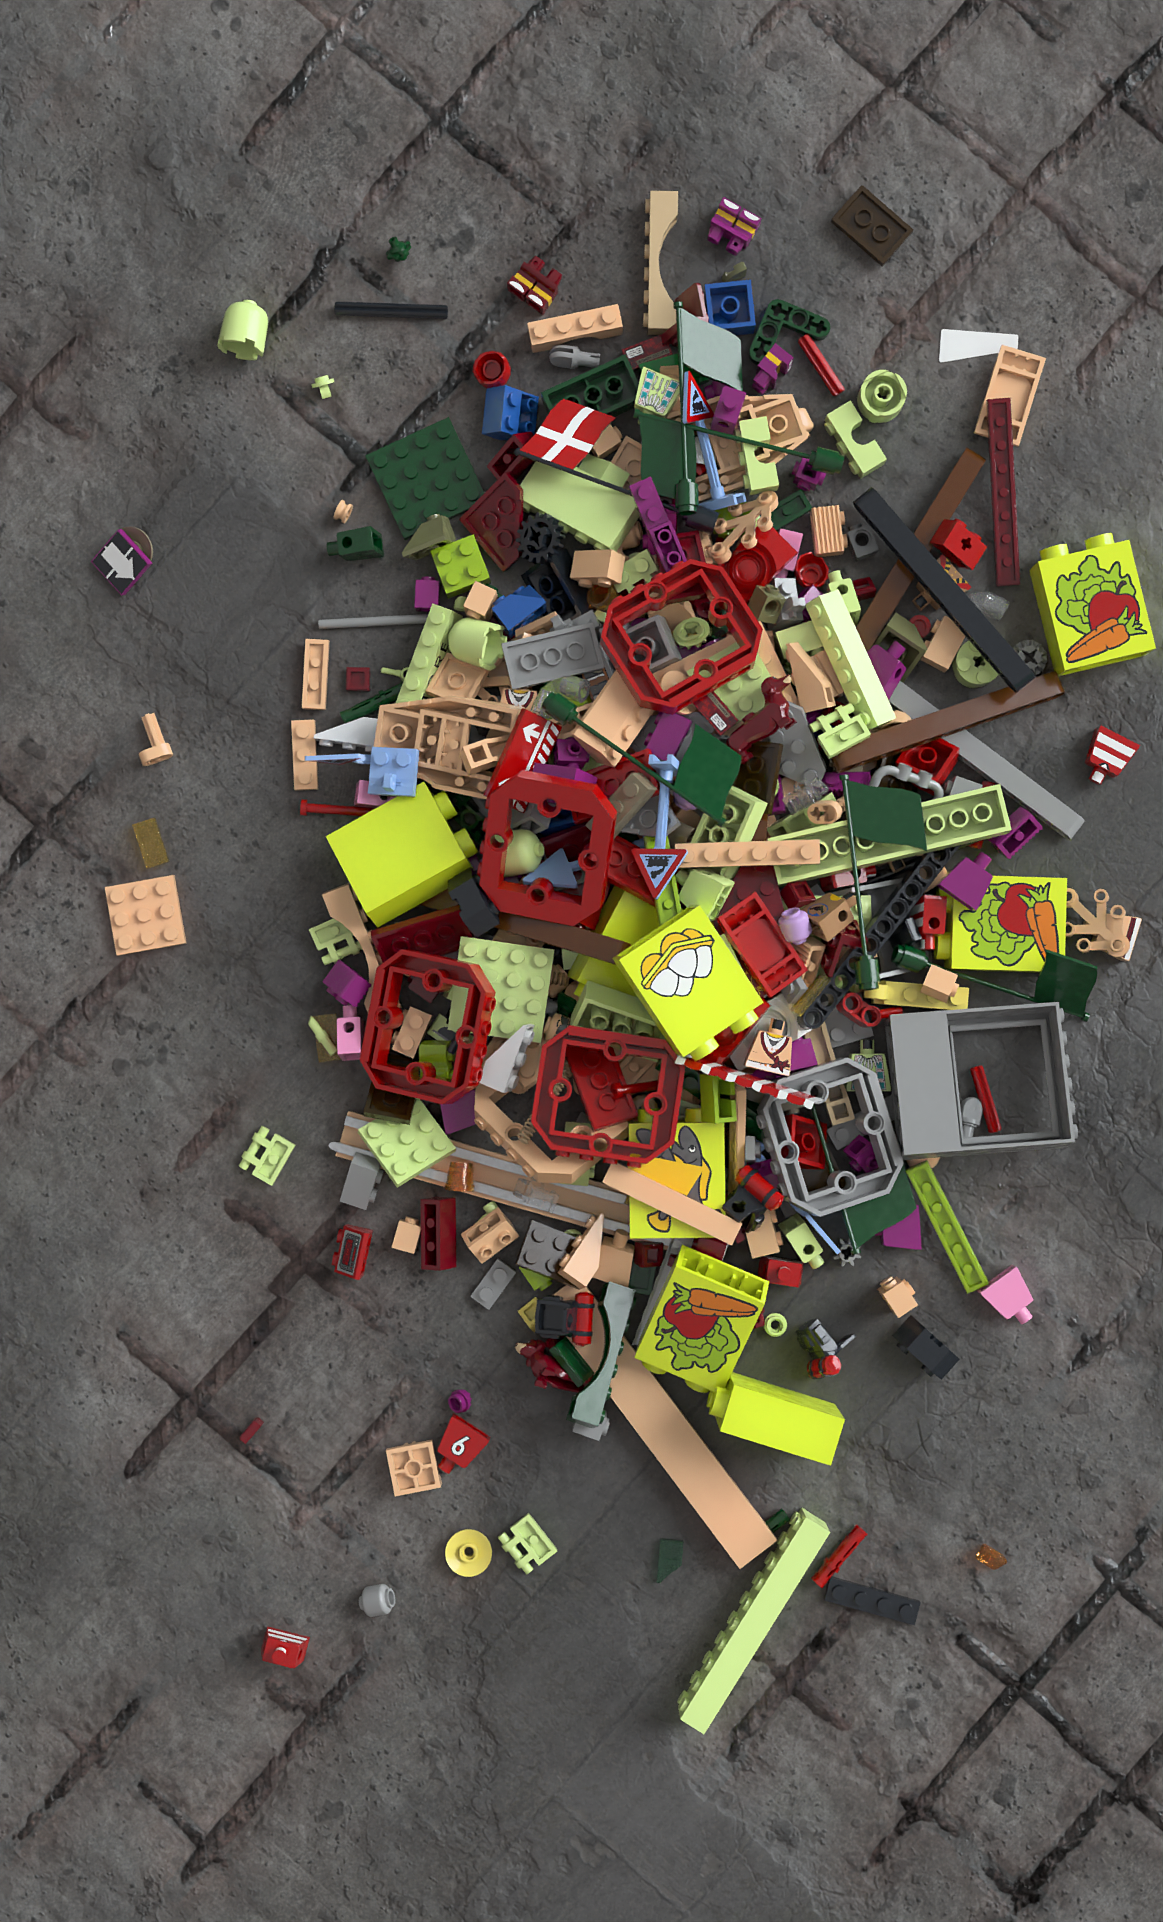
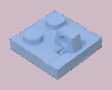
[368,747,419,797]

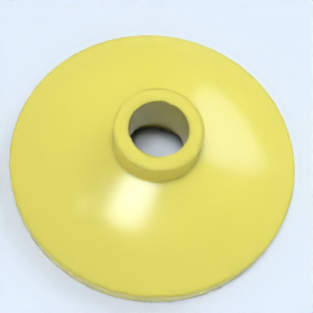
[445,1529,492,1577]

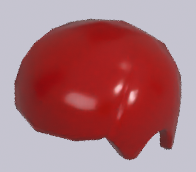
[794,552,829,589]

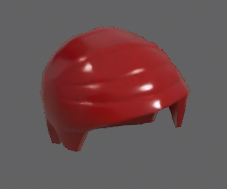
[473,351,511,388]

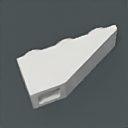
[314,717,378,753]
[479,1024,534,1093]

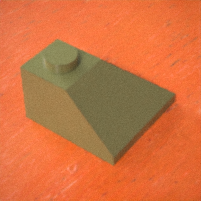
[402,514,457,561]
[872,613,927,683]

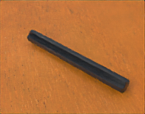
[334,302,448,319]

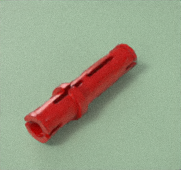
[811,1524,868,1588]

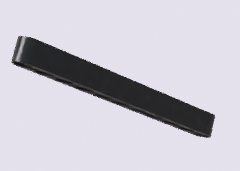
[853,487,1035,693]
[797,845,961,1030]

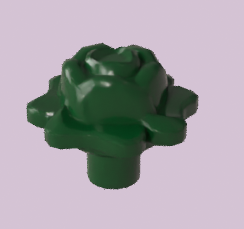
[386,237,412,262]

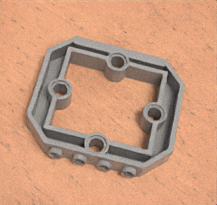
[756,1057,904,1217]

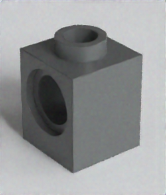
[846,523,879,563]

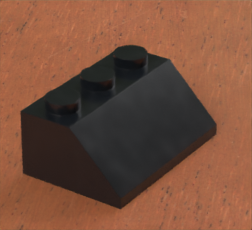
[521,548,599,621]

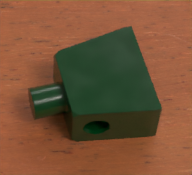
[327,526,384,561]

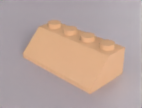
[571,670,655,767]

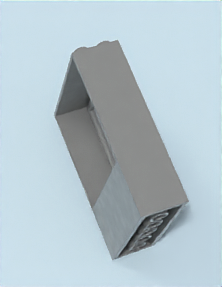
[885,1002,1078,1160]

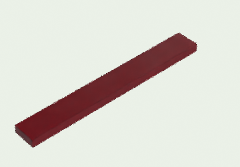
[986,397,1020,587]

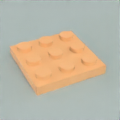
[105,875,186,956]

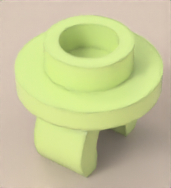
[311,375,334,399]

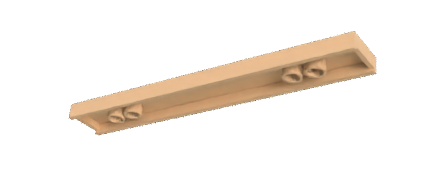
[553,1285,777,1569]

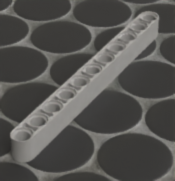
[888,681,1085,840]

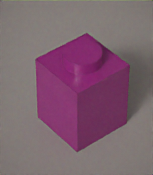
[415,576,440,612]

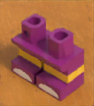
[707,197,762,256]
[752,343,794,395]

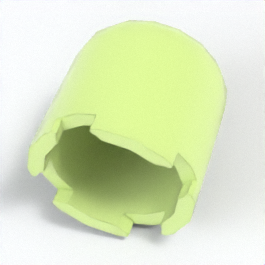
[217,300,268,360]
[448,617,507,671]
[495,829,544,877]

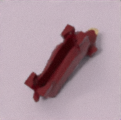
[726,675,797,764]
[515,1339,594,1393]

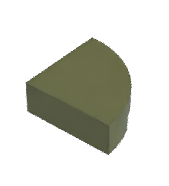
[721,262,747,282]

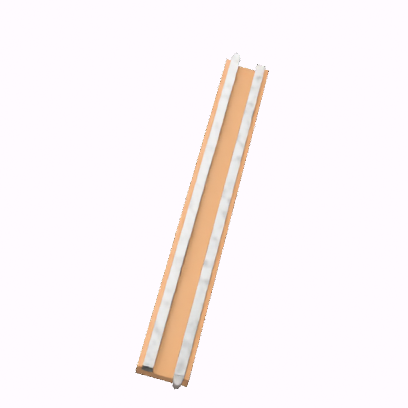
[329,1111,691,1250]

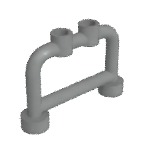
[868,763,944,800]

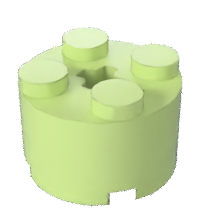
[857,370,907,423]
[952,641,998,688]

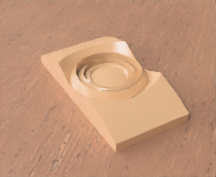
[974,345,1046,447]

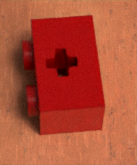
[930,519,987,570]

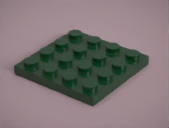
[365,417,484,540]

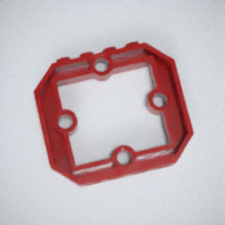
[600,559,763,715]
[477,770,617,926]
[360,949,496,1105]
[531,1025,685,1168]

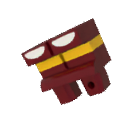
[507,256,562,315]

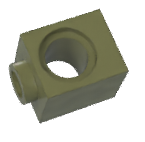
[748,585,786,624]

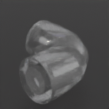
[968,592,1010,622]
[530,676,590,719]

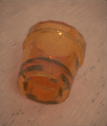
[587,584,623,612]
[444,1162,475,1192]

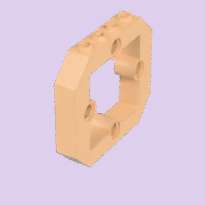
[474,1034,628,1184]

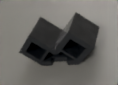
[448,867,500,938]
[892,1315,960,1380]

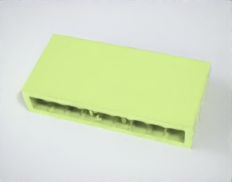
[520,461,639,552]

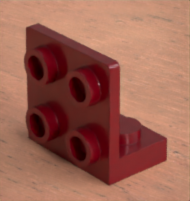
[820,920,868,978]

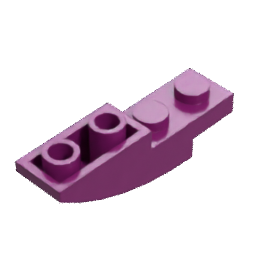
[628,476,687,572]

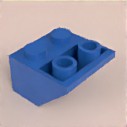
[482,385,539,441]

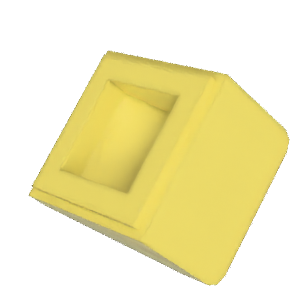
[518,1297,538,1332]

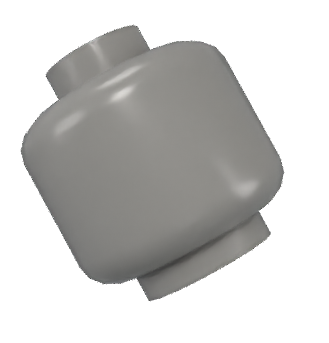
[359,1584,395,1617]

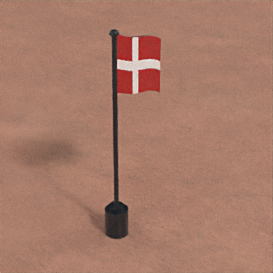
[514,399,719,535]

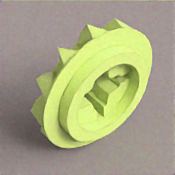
[673,617,710,649]

